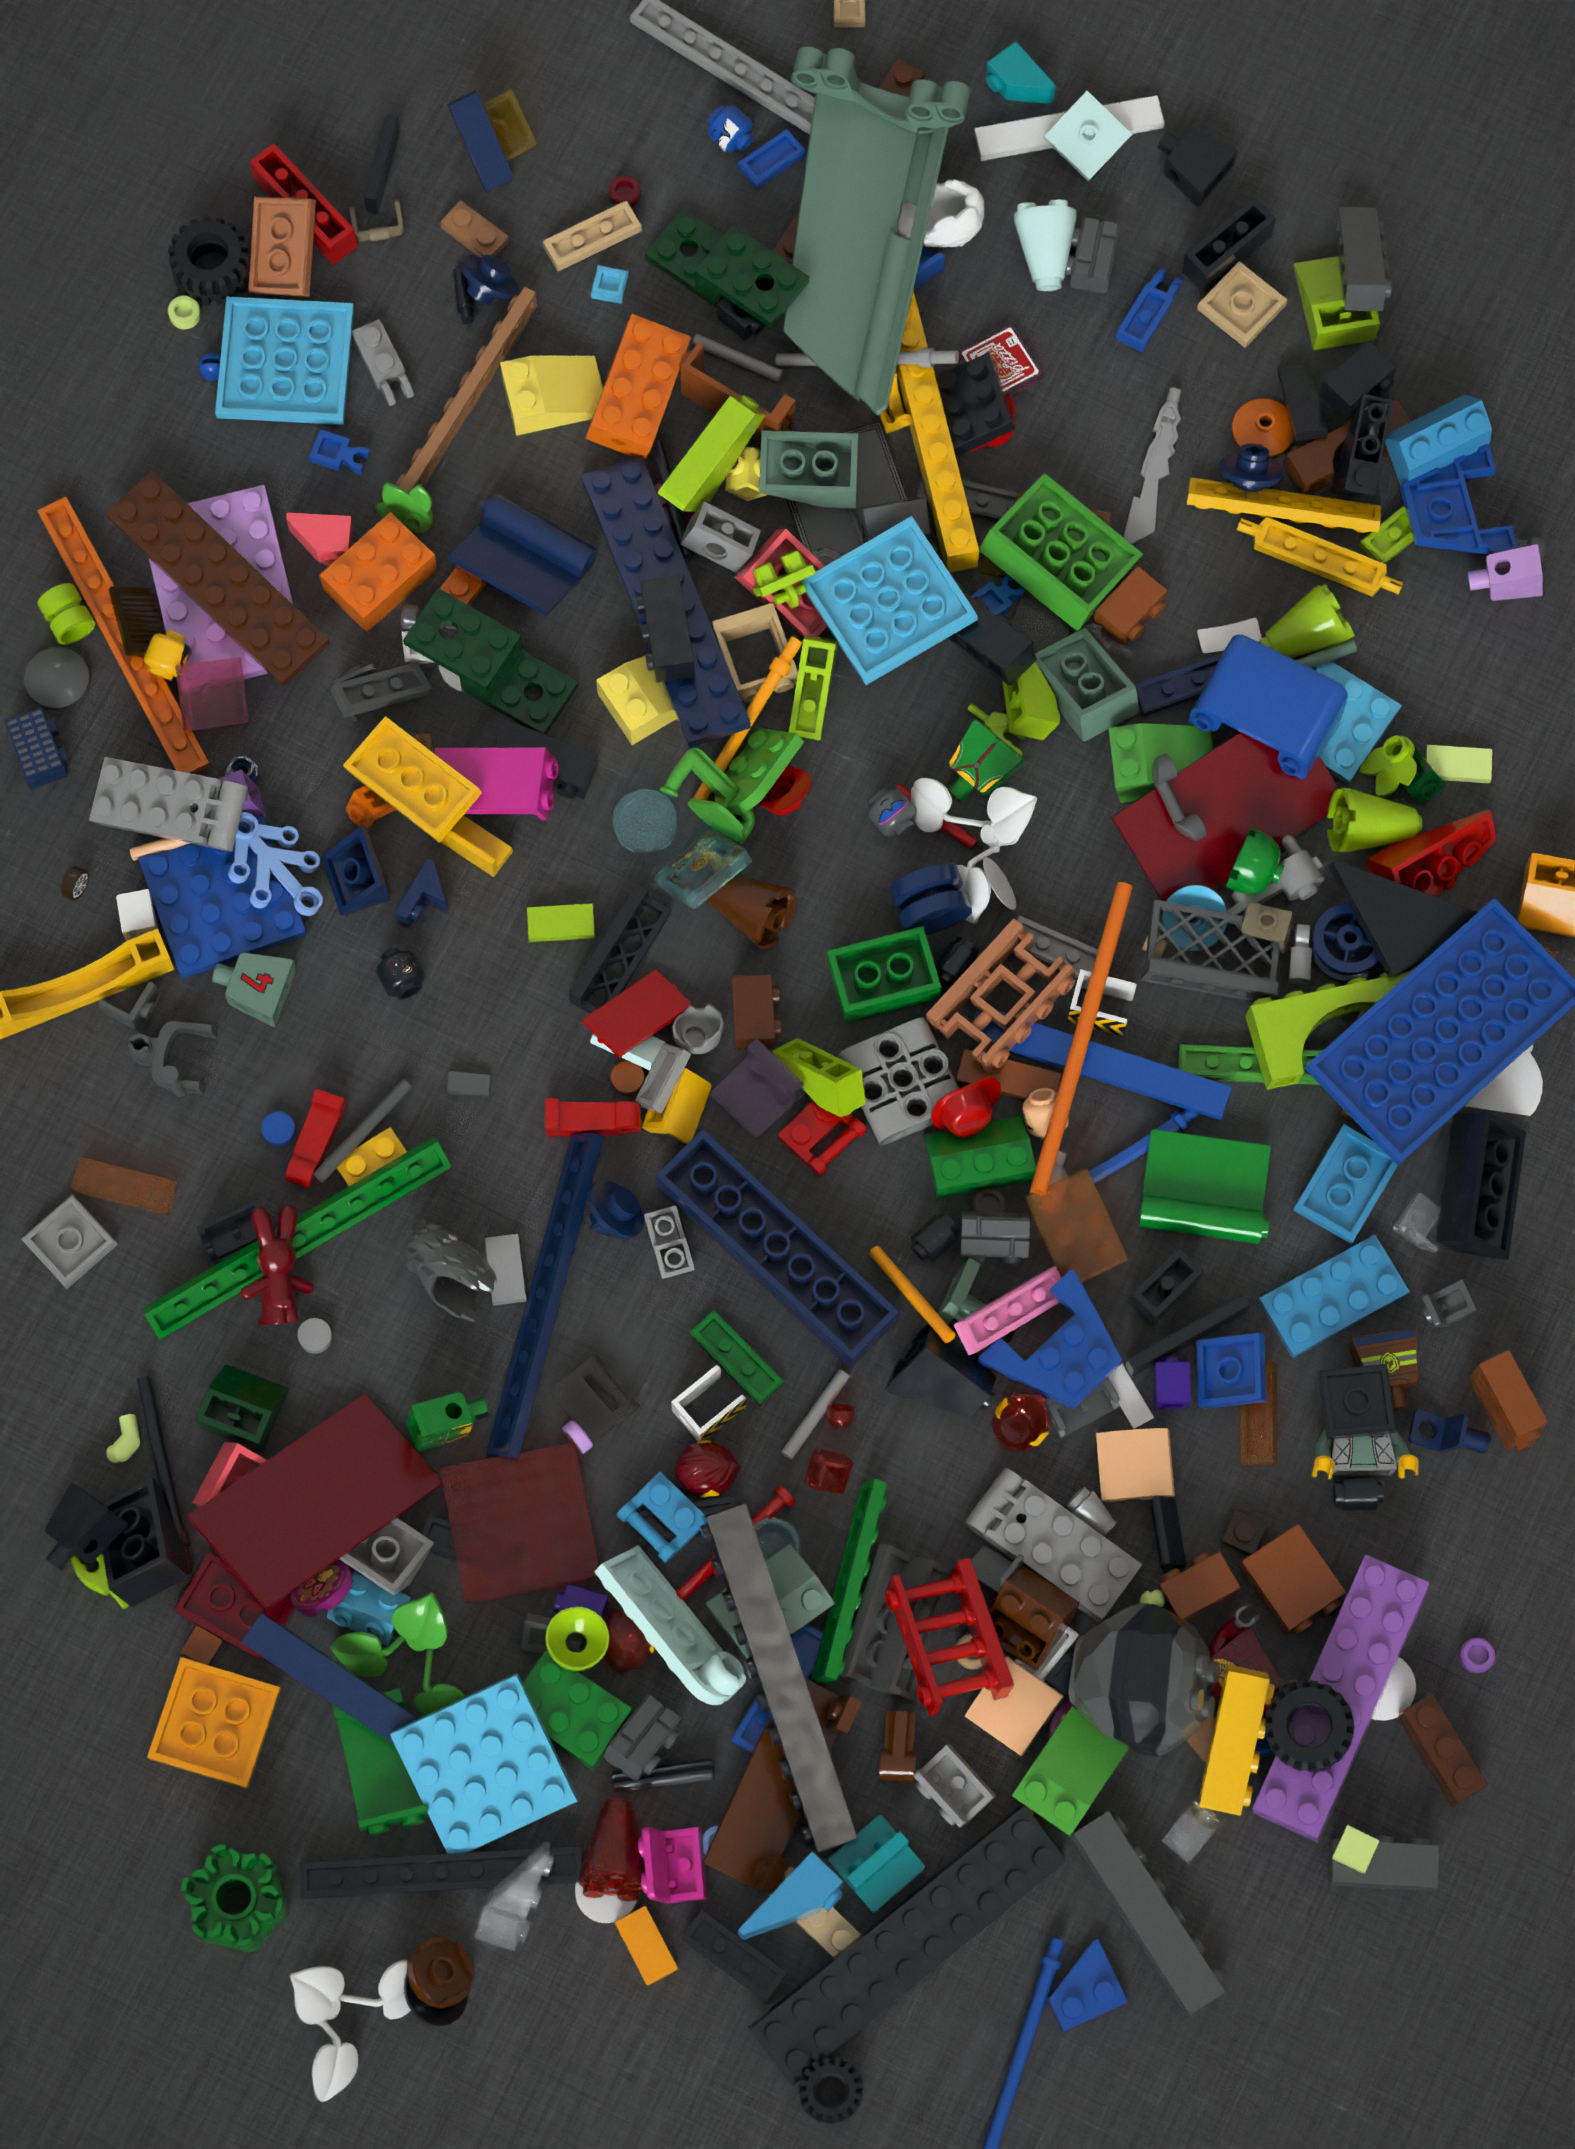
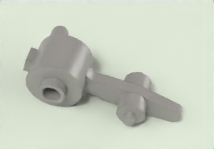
[1227,835,1324,924]

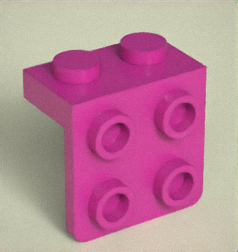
[638,1827,708,1904]

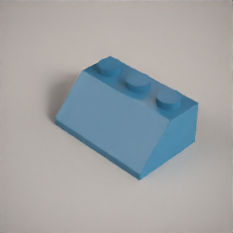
[1385,394,1492,487]

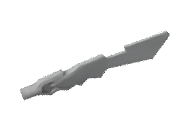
[1123,388,1181,544]

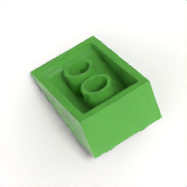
[1109,723,1213,803]
[1012,1706,1129,1836]

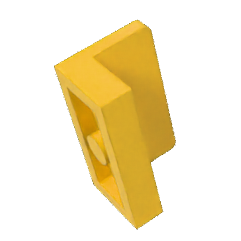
[441,815,513,877]
[641,1068,712,1144]

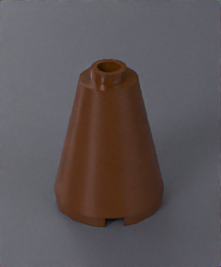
[702,871,797,949]

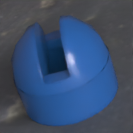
[198,352,221,381]

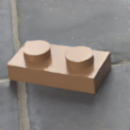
[440,200,509,257]

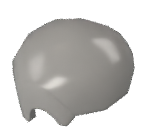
[672,1004,724,1054]

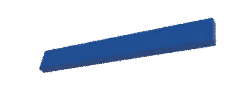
[968,1009,1232,1120]

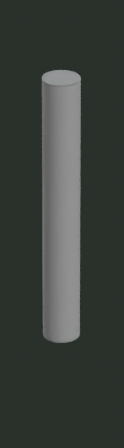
[692,334,784,382]
[781,1369,850,1460]

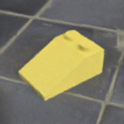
[500,356,603,436]
[596,656,677,745]

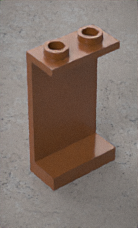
[679,342,796,442]

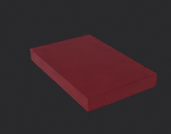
[173,1551,296,1663]

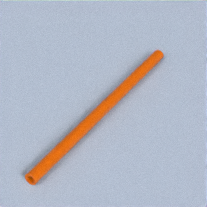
[1030,882,1133,1195]

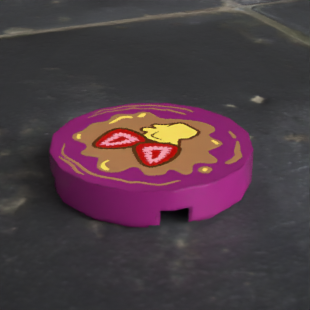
[289,1559,354,1617]

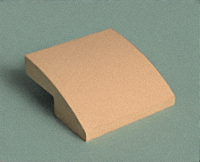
[1096,1428,1175,1503]
[965,1656,1064,1756]

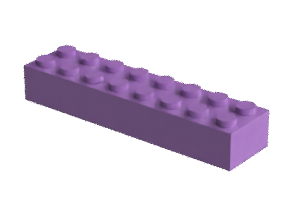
[1253,1554,1430,1843]

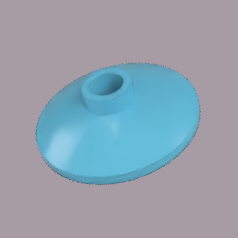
[1162,885,1227,951]

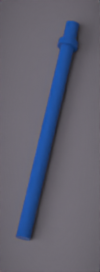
[983,1937,1065,2149]

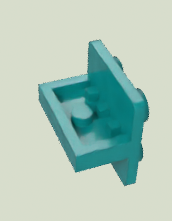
[829,1815,925,1913]

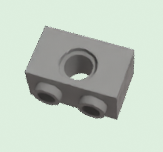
[681,501,761,573]

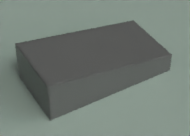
[447,1071,491,1096]

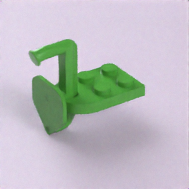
[660,727,804,845]

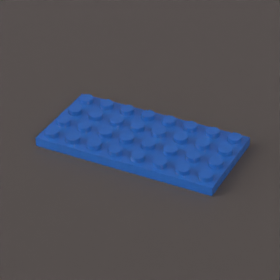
[1305,898,1575,1166]

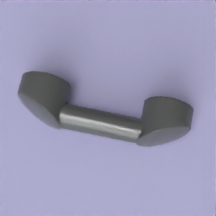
[1152,753,1206,841]

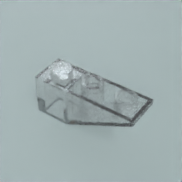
[474,1842,554,1951]

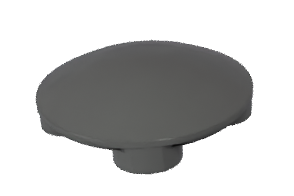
[24,647,90,710]

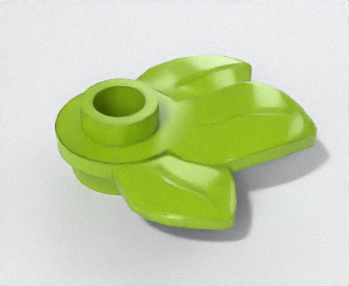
[1359,736,1417,797]

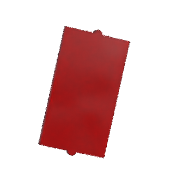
[582,969,692,1058]

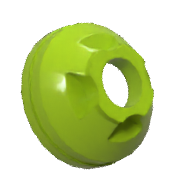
[545,1607,609,1671]

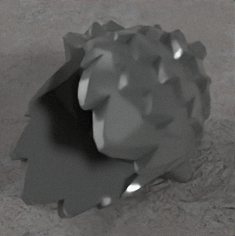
[404,1219,497,1322]

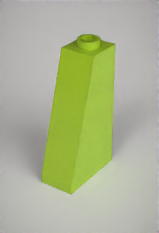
[658,395,765,512]

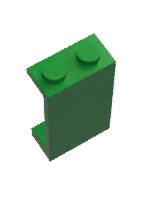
[332,1688,428,1835]

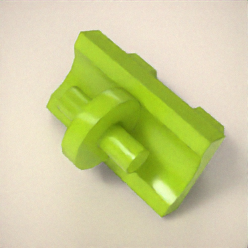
[752,550,816,609]

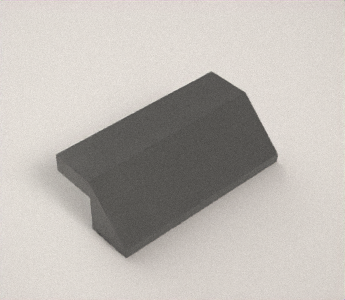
[840,1543,952,1701]

